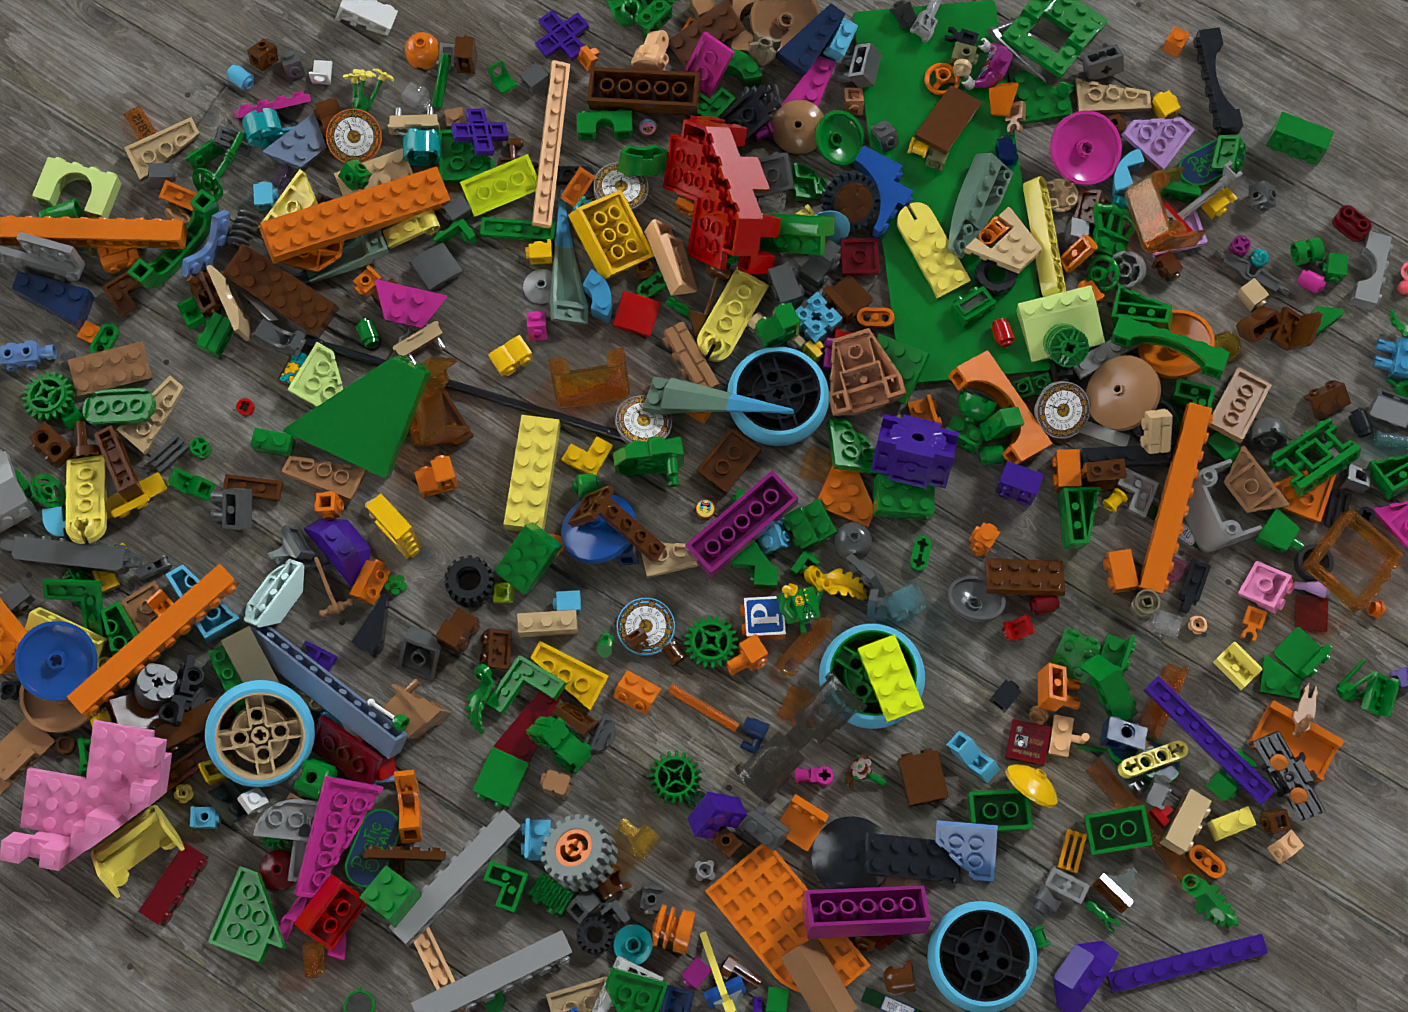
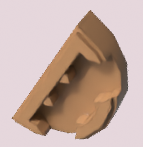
[165,202,190,225]

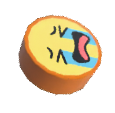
[696,500,715,520]

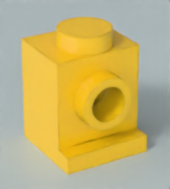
[525,239,553,265]

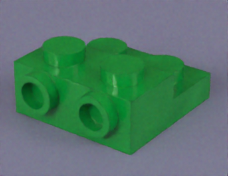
[783,499,837,551]

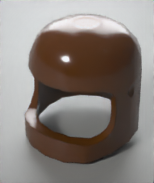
[597,864,632,899]
[883,960,916,995]

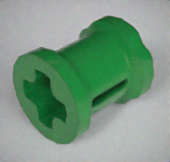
[1030,925,1051,949]

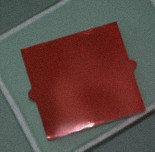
[1294,595,1328,632]

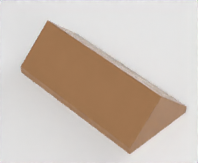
[781,938,858,1012]

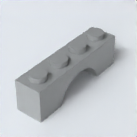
[1350,231,1393,310]

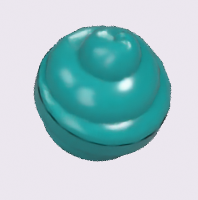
[1250,249,1269,267]

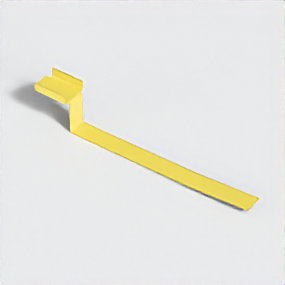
[700,931,737,1012]

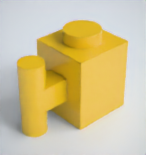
[1201,187,1238,219]

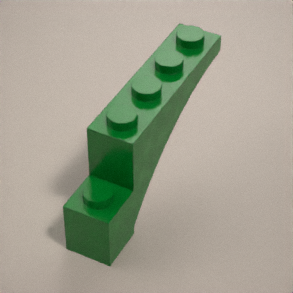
[731,489,778,590]

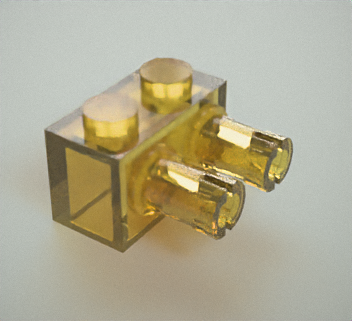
[617,817,661,859]

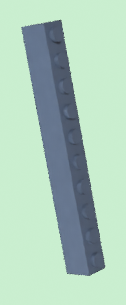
[250,625,408,759]

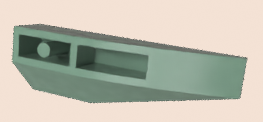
[948,153,1013,259]

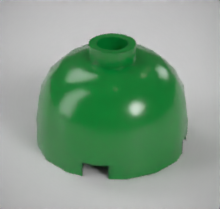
[957,390,997,423]

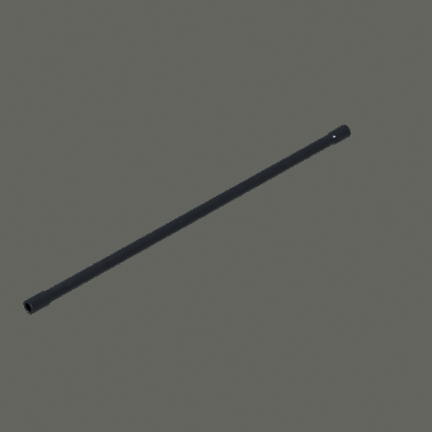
[304,335,625,443]

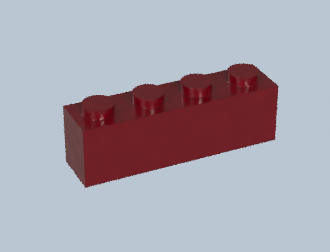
[138,842,209,926]

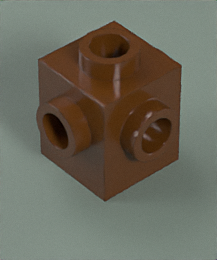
[247,39,279,71]

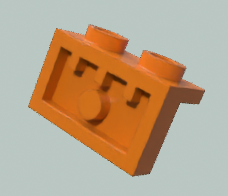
[907,394,942,428]

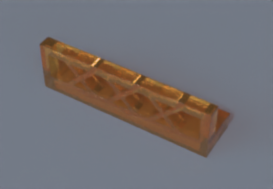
[1140,663,1190,740]

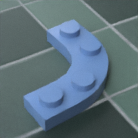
[181,210,230,278]

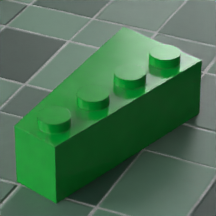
[101,601,157,691]

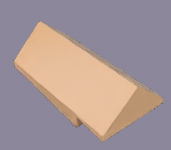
[644,219,698,296]

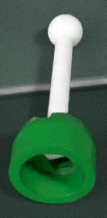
[367,699,410,732]

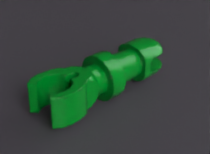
[1085,899,1121,933]

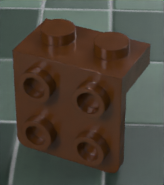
[822,275,873,324]
[1270,307,1323,351]

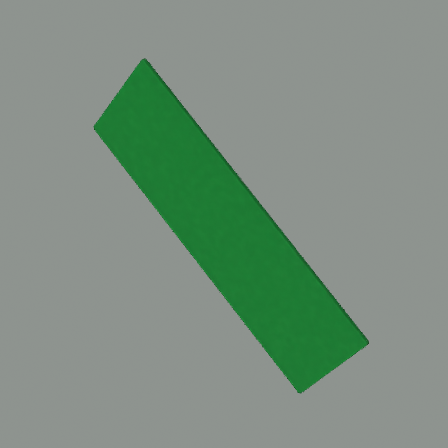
[853,0,1050,384]

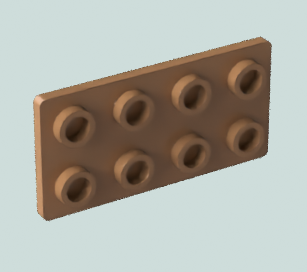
[0,718,56,796]

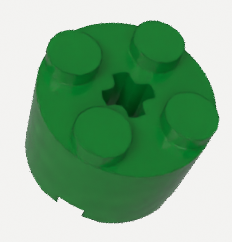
[546,728,592,775]

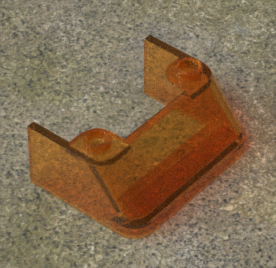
[1125,166,1206,253]
[410,357,470,447]

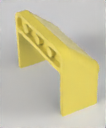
[90,805,185,898]

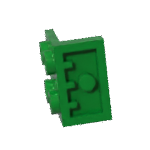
[1100,634,1137,673]

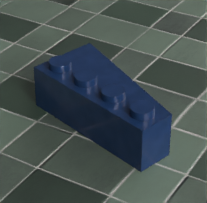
[775,3,846,77]
[12,271,95,329]

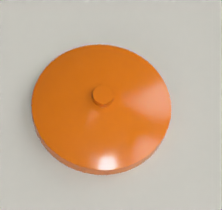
[1138,310,1215,379]

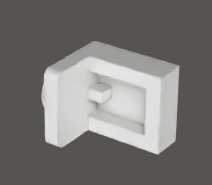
[237,787,269,815]

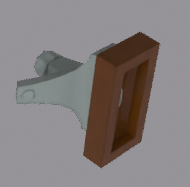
[1092,868,1138,914]

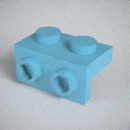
[758,518,791,555]

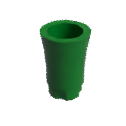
[39,198,83,218]

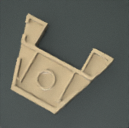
[964,207,1042,274]

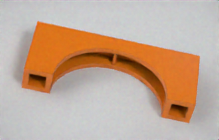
[948,350,1053,465]

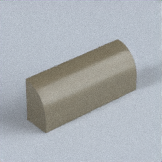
[221,626,279,705]

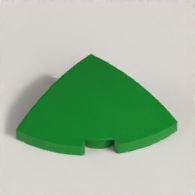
[792,163,829,201]

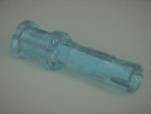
[1373,430,1408,449]

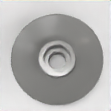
[523,269,552,305]

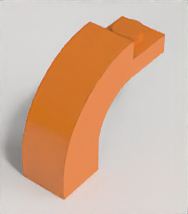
[394,769,422,844]

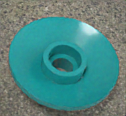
[614,924,653,965]

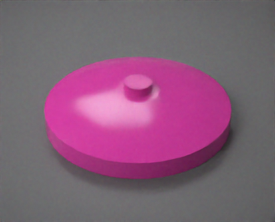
[1050,110,1122,185]

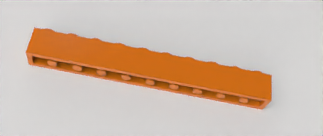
[0,215,188,249]
[1137,402,1214,595]
[67,563,239,717]

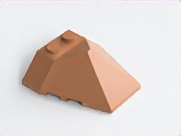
[829,328,906,416]

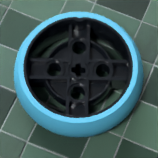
[727,347,829,446]
[927,901,1037,1012]

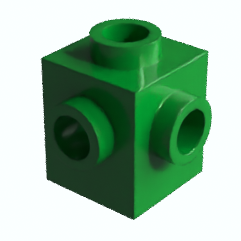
[338,159,372,191]

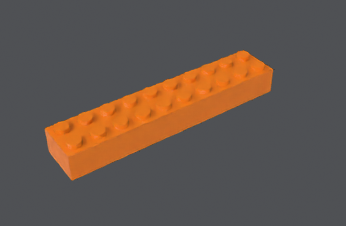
[260,167,450,264]

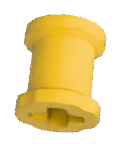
[907,137,929,158]
[1102,488,1128,513]

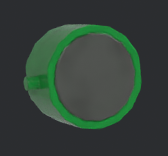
[343,987,377,1012]

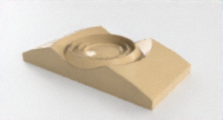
[206,265,251,341]

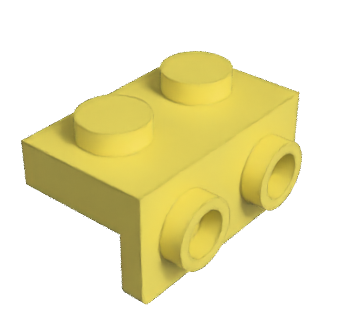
[1213,642,1263,690]

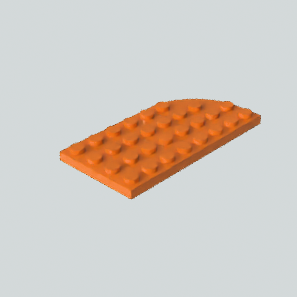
[705,844,871,993]

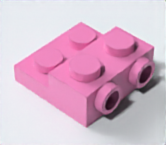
[1238,561,1295,614]

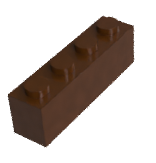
[153,693,236,753]

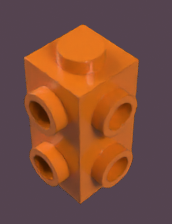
[969,522,1000,558]
[349,559,391,605]

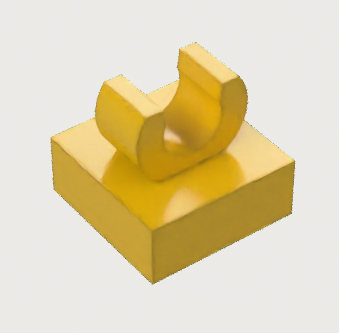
[801,340,825,364]

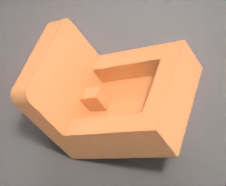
[1267,829,1304,864]

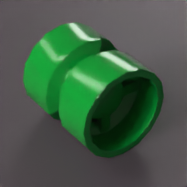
[1290,237,1325,266]

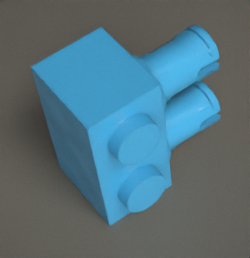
[1372,337,1408,382]

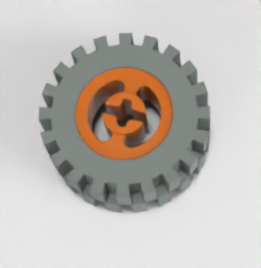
[541,814,618,892]

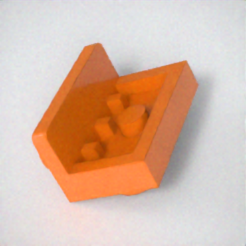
[613,670,662,715]

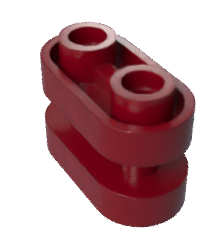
[1332,205,1372,243]

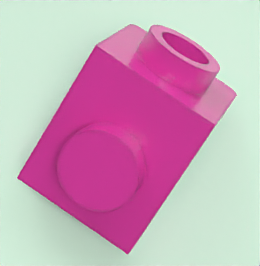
[527,311,548,341]

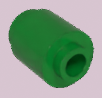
[356,318,379,348]
[979,445,1006,466]

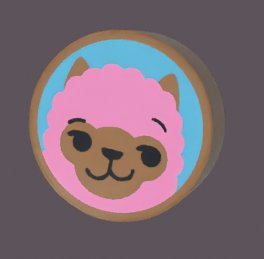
[639,118,657,138]

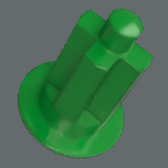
[1056,82,1076,98]

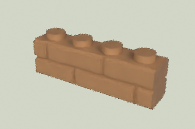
[662,322,720,389]

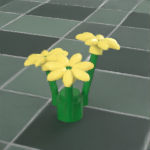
[343,69,394,112]

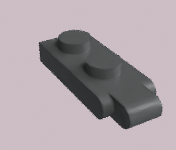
[1100,750,1148,795]

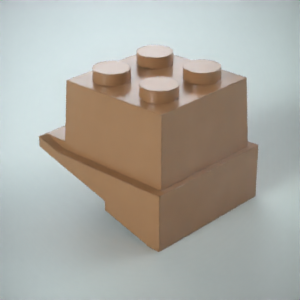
[383,679,452,739]

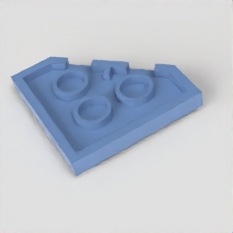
[935,820,998,882]

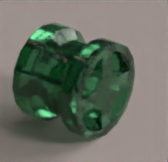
[688,791,706,811]

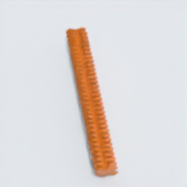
[667,683,740,733]

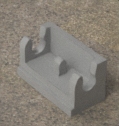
[1045,866,1090,904]

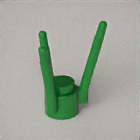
[1336,659,1374,702]

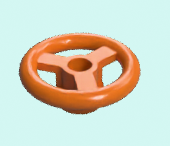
[924,63,960,96]

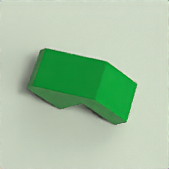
[1206,431,1240,473]
[166,467,216,501]

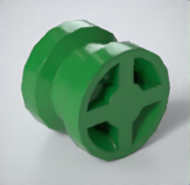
[189,437,212,459]

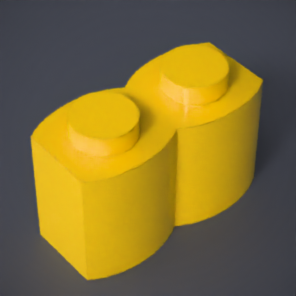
[488,335,533,377]

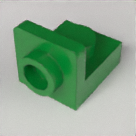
[790,551,820,578]

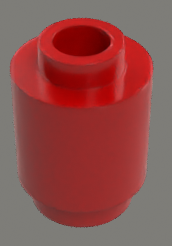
[991,318,1015,348]

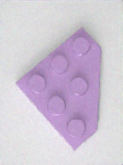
[1121,117,1195,171]

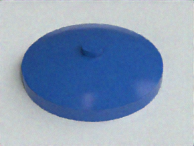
[561,495,637,564]
[15,621,97,701]

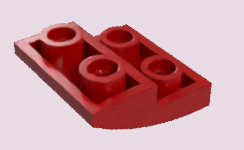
[612,291,661,338]

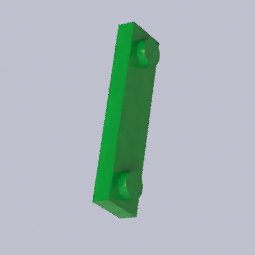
[480,217,556,242]

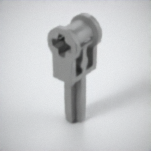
[910,0,942,43]

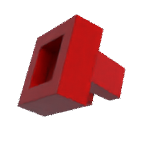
[1147,804,1173,829]

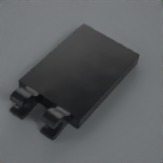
[719,85,782,149]

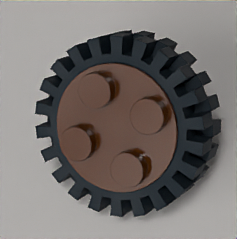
[821,170,880,231]

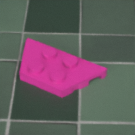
[375,279,447,329]
[1373,500,1408,551]

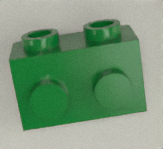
[1361,671,1400,718]

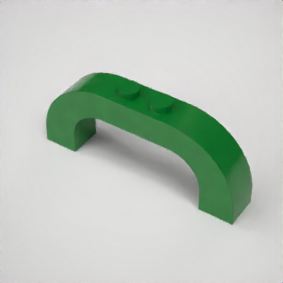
[127,189,219,289]

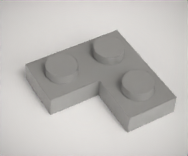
[1116,468,1159,518]

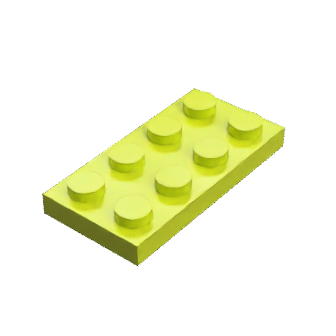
[460,154,537,217]
[857,634,924,723]

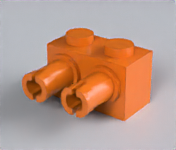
[726,634,768,676]
[1038,663,1081,712]

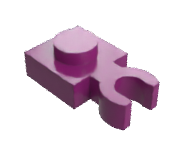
[820,337,834,373]

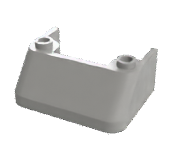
[1185,459,1262,553]

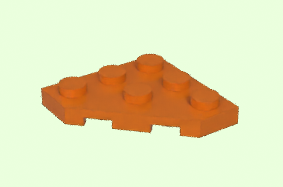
[818,465,873,529]
[1274,470,1337,524]

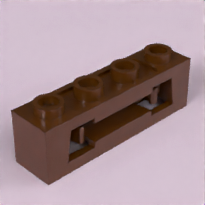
[94,425,144,502]

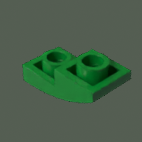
[1011,372,1052,400]

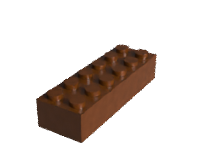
[587,67,701,116]
[222,244,340,338]

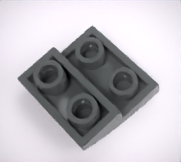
[409,243,463,291]

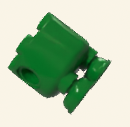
[294,758,338,801]

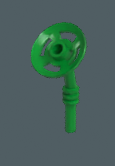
[192,130,246,201]
[29,474,66,508]

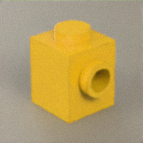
[1151,90,1181,119]

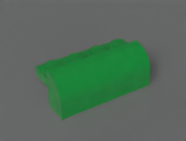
[760,213,835,255]

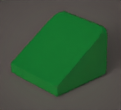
[59,404,86,431]

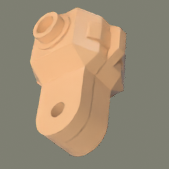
[631,30,669,71]

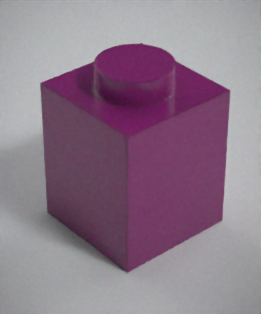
[681,957,712,990]

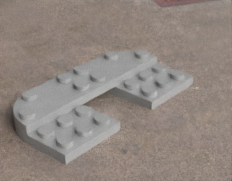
[0,232,85,283]

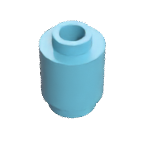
[226,65,254,90]

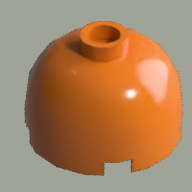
[405,32,440,70]

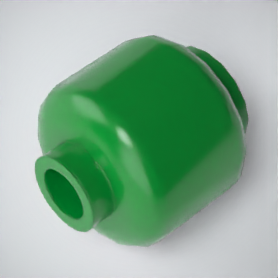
[572,473,601,499]

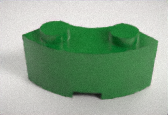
[723,49,762,88]
[617,144,668,177]
[1206,748,1257,802]

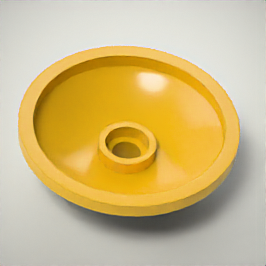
[1005,764,1058,808]

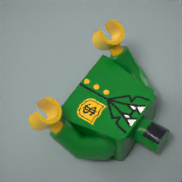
[776,577,831,634]

